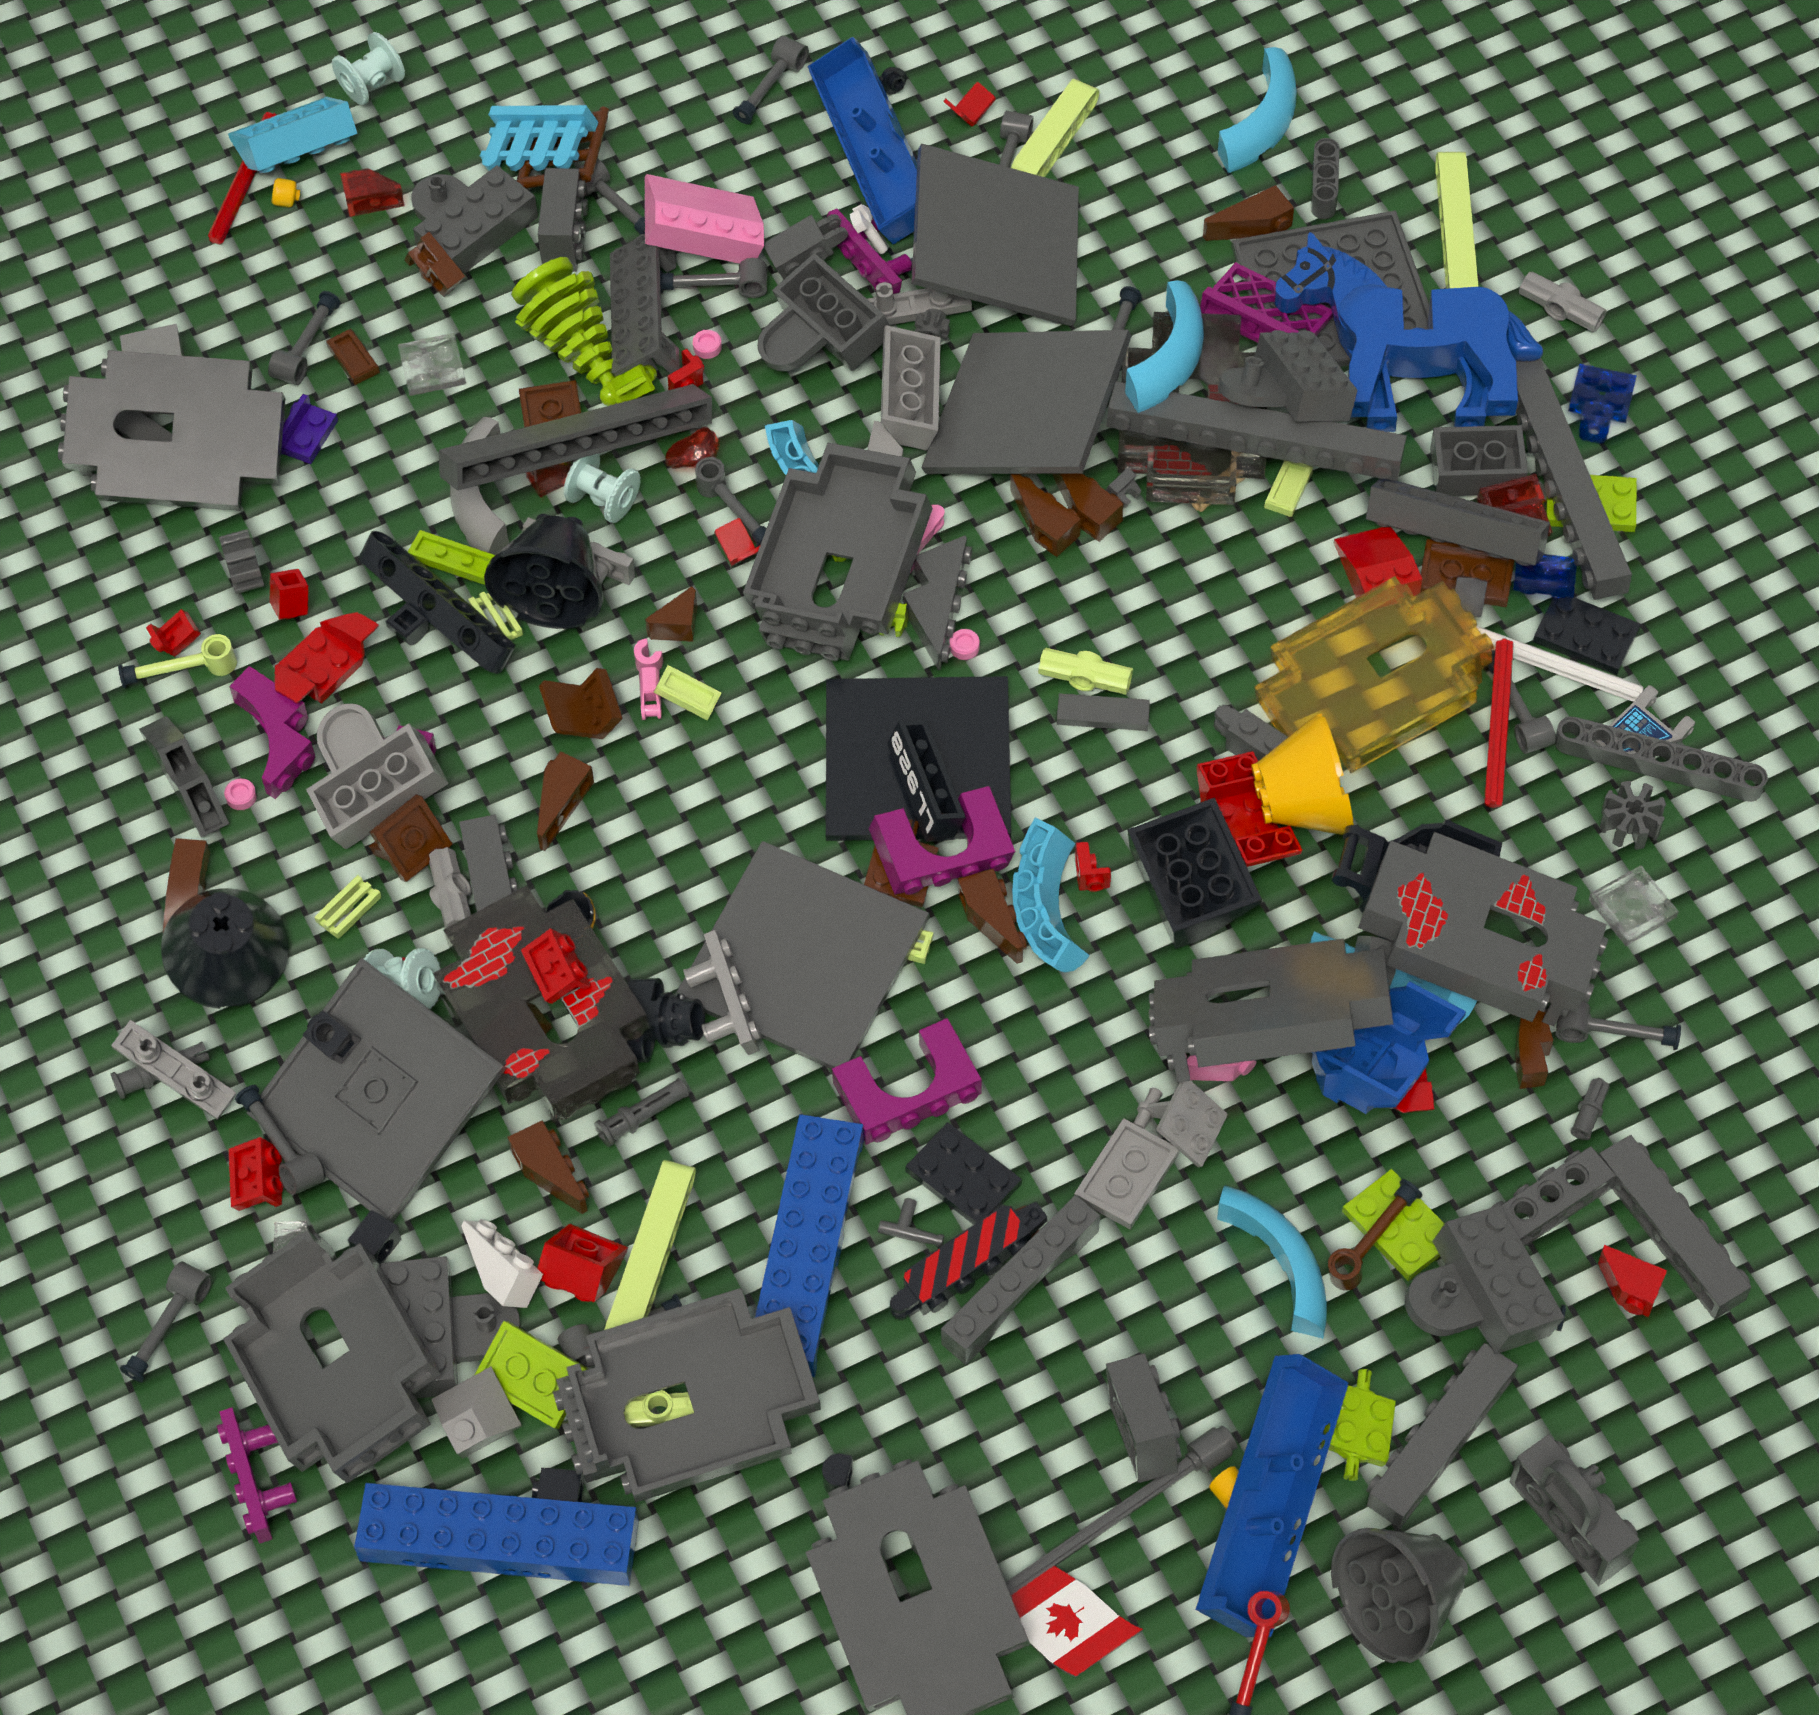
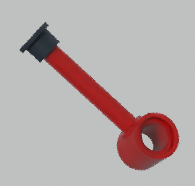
[1225,1591,1290,1715]

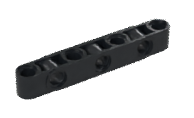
[358,531,515,674]

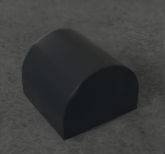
[385,602,429,645]
[822,1454,854,1493]

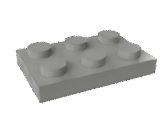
[1074,1118,1180,1230]

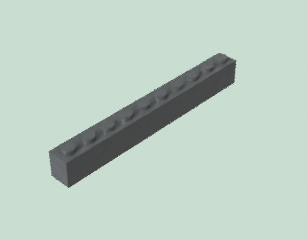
[1516,359,1632,600]
[1107,382,1407,481]
[439,384,712,491]

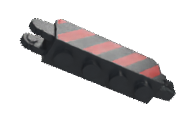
[890,1202,1047,1321]

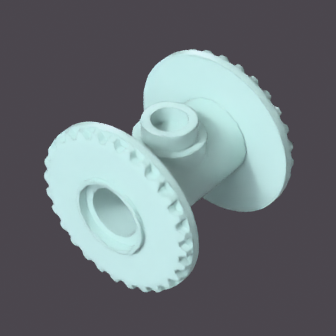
[331,32,405,105]
[563,453,641,523]
[363,948,443,1009]

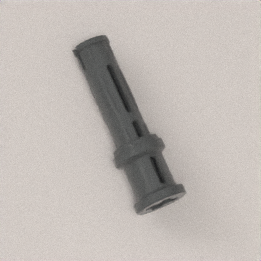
[110,1041,210,1100]
[594,1078,689,1147]

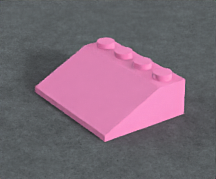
[645,174,764,264]

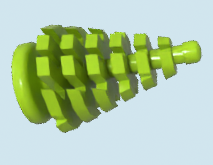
[511,257,614,388]

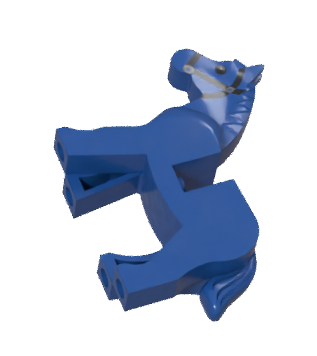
[1275,232,1543,432]

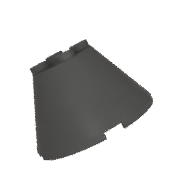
[1331,1528,1468,1663]

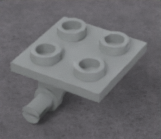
[1134,1080,1228,1167]

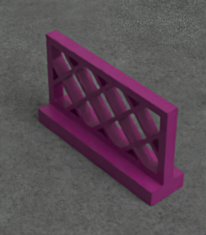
[1200,262,1333,343]

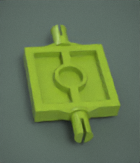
[1321,1369,1396,1481]

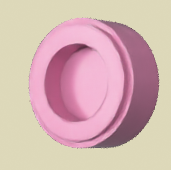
[693,330,722,359]
[950,629,980,660]
[224,778,257,810]

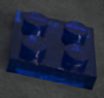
[1513,554,1577,598]

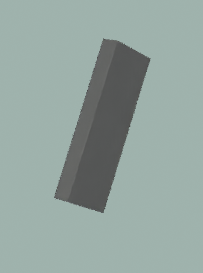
[1057,693,1150,731]

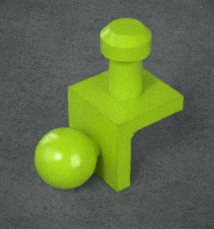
[600,363,657,406]

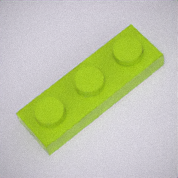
[408,530,495,585]

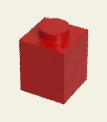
[270,569,308,619]

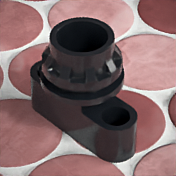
[615,978,705,1063]

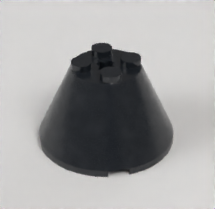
[484,514,603,629]
[161,888,288,1009]

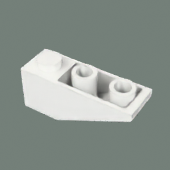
[461,1219,543,1308]

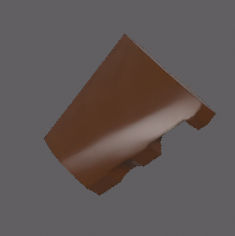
[404,232,465,297]

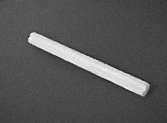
[1469,626,1644,702]

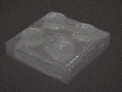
[398,333,466,396]
[1588,865,1679,946]

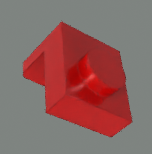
[667,348,704,390]
[146,609,201,657]

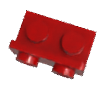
[521,928,591,1004]
[229,1137,283,1211]

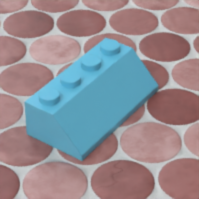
[228,97,357,173]

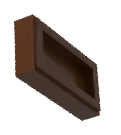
[326,329,380,385]

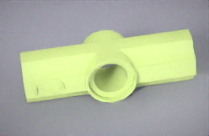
[1038,648,1133,695]
[624,1390,694,1428]

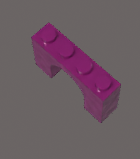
[869,786,1016,895]
[832,1018,982,1145]

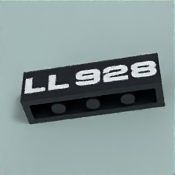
[887,719,966,842]

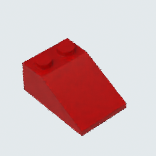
[1333,526,1422,613]

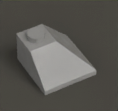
[432,1367,522,1459]

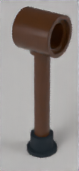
[1328,1179,1423,1290]

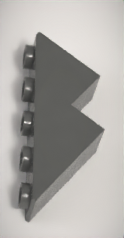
[903,535,972,670]
[139,716,229,837]

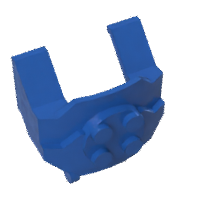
[1311,981,1466,1114]

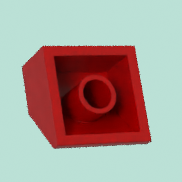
[537,1224,628,1302]

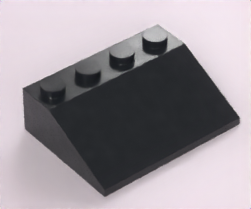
[1127,798,1262,949]

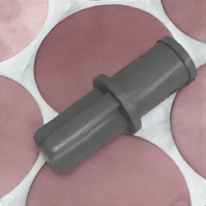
[1571,1078,1610,1140]

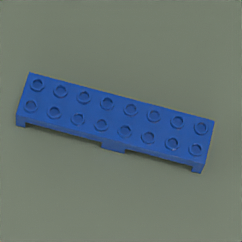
[807,37,917,244]
[755,1114,864,1377]
[1195,1354,1349,1637]
[354,1483,639,1586]

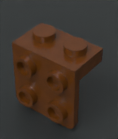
[539,668,623,739]

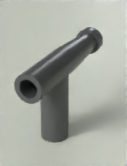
[878,1198,944,1247]

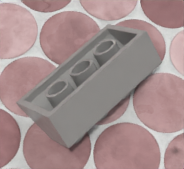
[881,325,940,450]

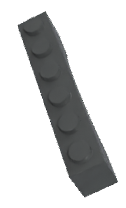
[941,1195,1100,1365]

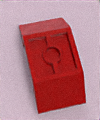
[1196,751,1303,867]

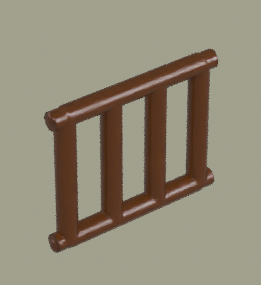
[516,107,609,189]

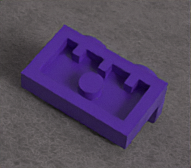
[281,394,338,464]

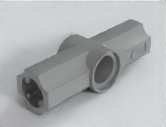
[1519,272,1607,332]
[429,847,473,936]

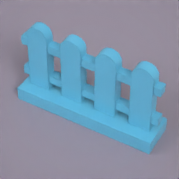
[480,105,599,171]

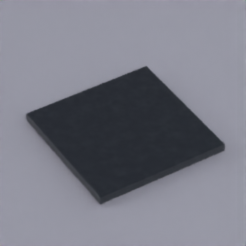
[826,676,1011,841]

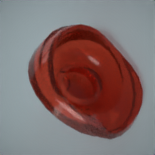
[665,427,720,469]

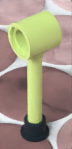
[118,634,237,688]

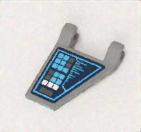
[1594,685,1695,754]

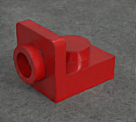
[1074,842,1111,892]

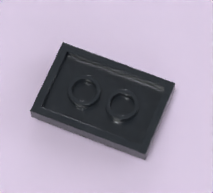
[1533,591,1641,676]
[905,1122,1022,1225]

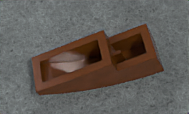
[163,838,210,933]
[1515,1010,1553,1089]

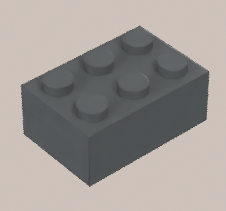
[537,168,588,272]
[1430,425,1528,496]
[1106,1353,1181,1483]

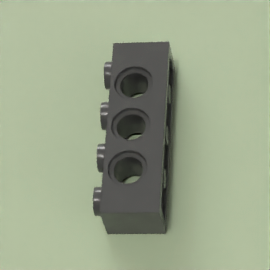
[1491,1146,1616,1247]

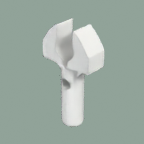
[850,204,888,254]

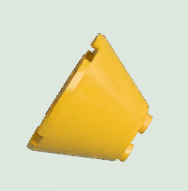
[1251,714,1354,835]

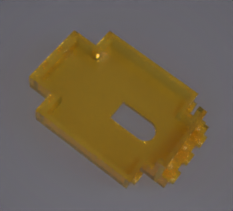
[1254,576,1494,773]

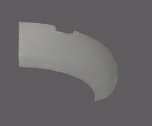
[450,417,509,555]

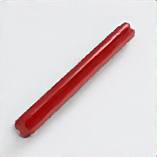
[208,112,277,245]
[1484,638,1514,808]

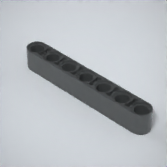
[1555,716,1768,802]

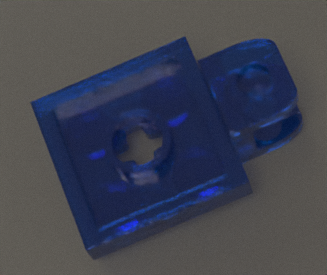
[1568,364,1637,443]

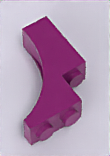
[229,666,316,799]

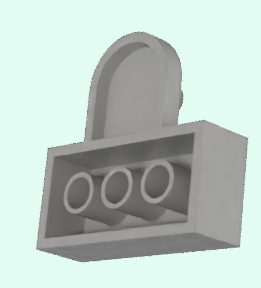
[306,704,449,849]

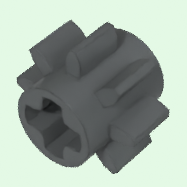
[915,308,950,339]

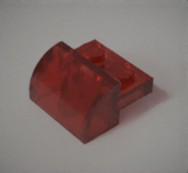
[1477,474,1553,536]

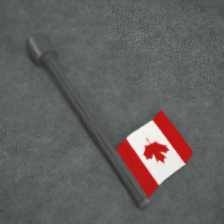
[1006,1426,1237,1678]

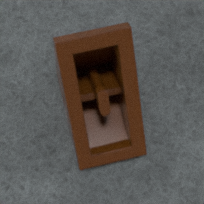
[645,586,697,642]

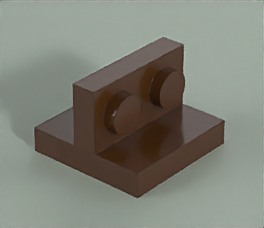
[369,794,452,882]

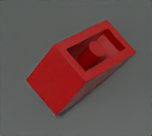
[1598,1245,1667,1317]

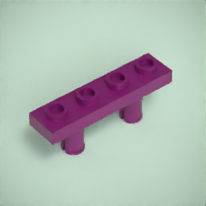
[827,208,912,294]
[217,1407,297,1544]

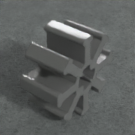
[219,529,264,594]
[1600,781,1666,850]

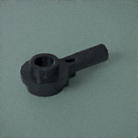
[879,67,907,94]

